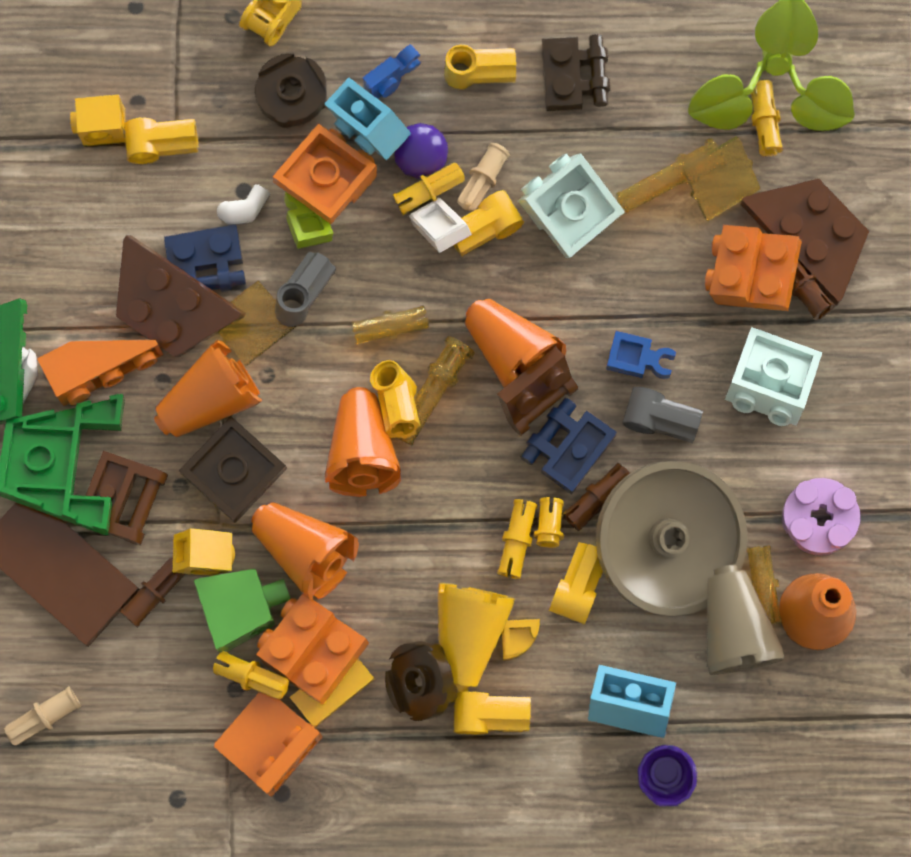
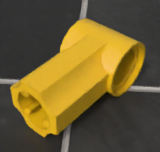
[444,44,516,90]
[124,118,199,164]
[453,190,524,257]
[370,360,420,439]
[549,542,603,625]
[453,692,530,735]

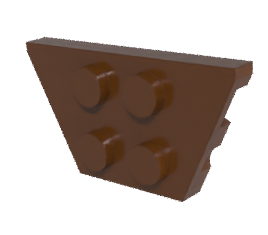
[740,178,869,306]
[116,235,246,357]

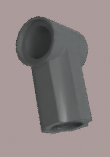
[275,251,336,327]
[622,387,703,443]

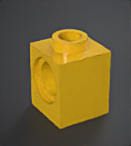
[70,94,126,146]
[173,528,235,576]

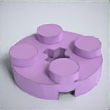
[782,478,860,555]

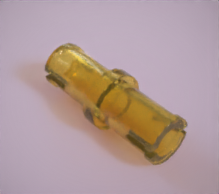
[351,305,429,345]
[746,545,782,624]

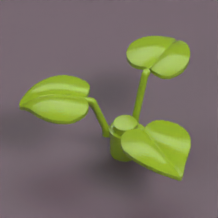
[688,0,855,131]

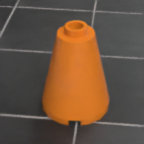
[465,299,567,388]
[154,340,262,437]
[325,387,401,497]
[252,502,359,600]
[778,573,856,650]

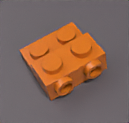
[273,123,377,224]
[705,225,802,311]
[256,594,369,705]

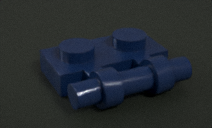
[164,224,246,292]
[520,397,617,495]

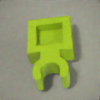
[284,191,334,249]

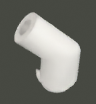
[217,184,270,225]
[21,347,38,403]

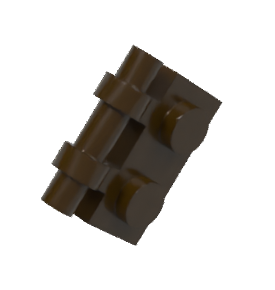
[542,34,611,111]

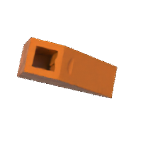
[37,340,163,406]

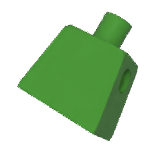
[194,569,291,653]

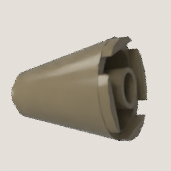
[707,565,785,675]

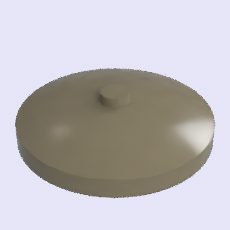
[596,461,748,616]

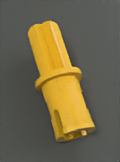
[392,163,465,215]
[213,651,289,699]

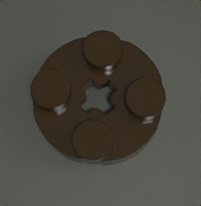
[254,53,327,128]
[385,641,457,721]

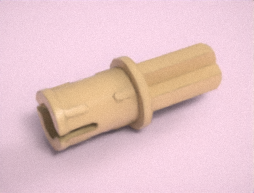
[457,143,510,212]
[4,686,82,746]

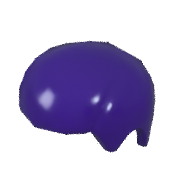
[394,123,448,179]
[638,745,698,806]

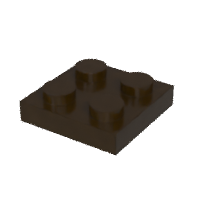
[179,416,287,523]

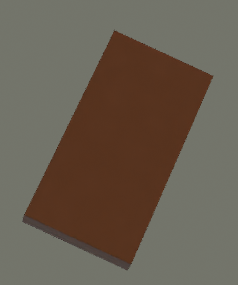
[0,503,140,647]

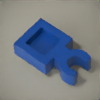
[362,44,421,99]
[606,331,676,379]

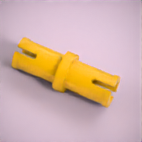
[751,80,783,156]
[497,499,538,579]

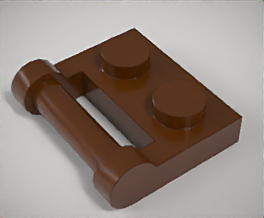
[497,347,578,436]
[85,451,168,546]

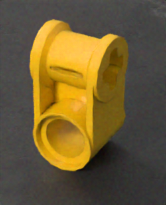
[239,0,302,46]

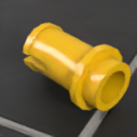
[533,497,564,548]

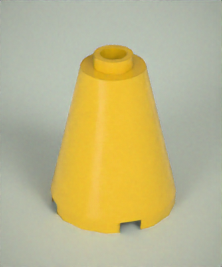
[437,583,515,692]

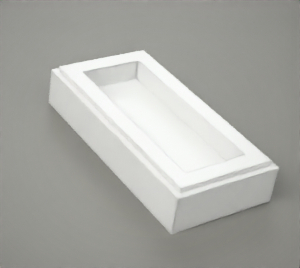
[409,198,472,253]

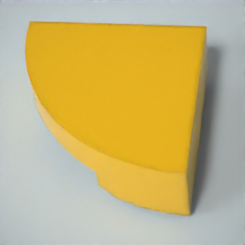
[502,619,540,661]

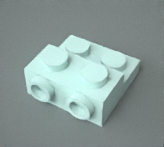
[518,153,625,258]
[725,327,822,426]

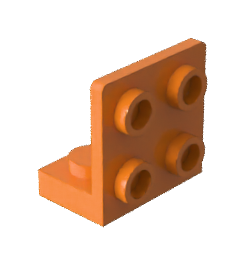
[214,692,323,797]

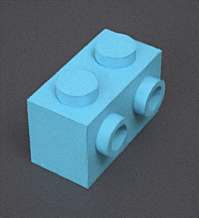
[324,78,411,160]
[588,665,676,738]

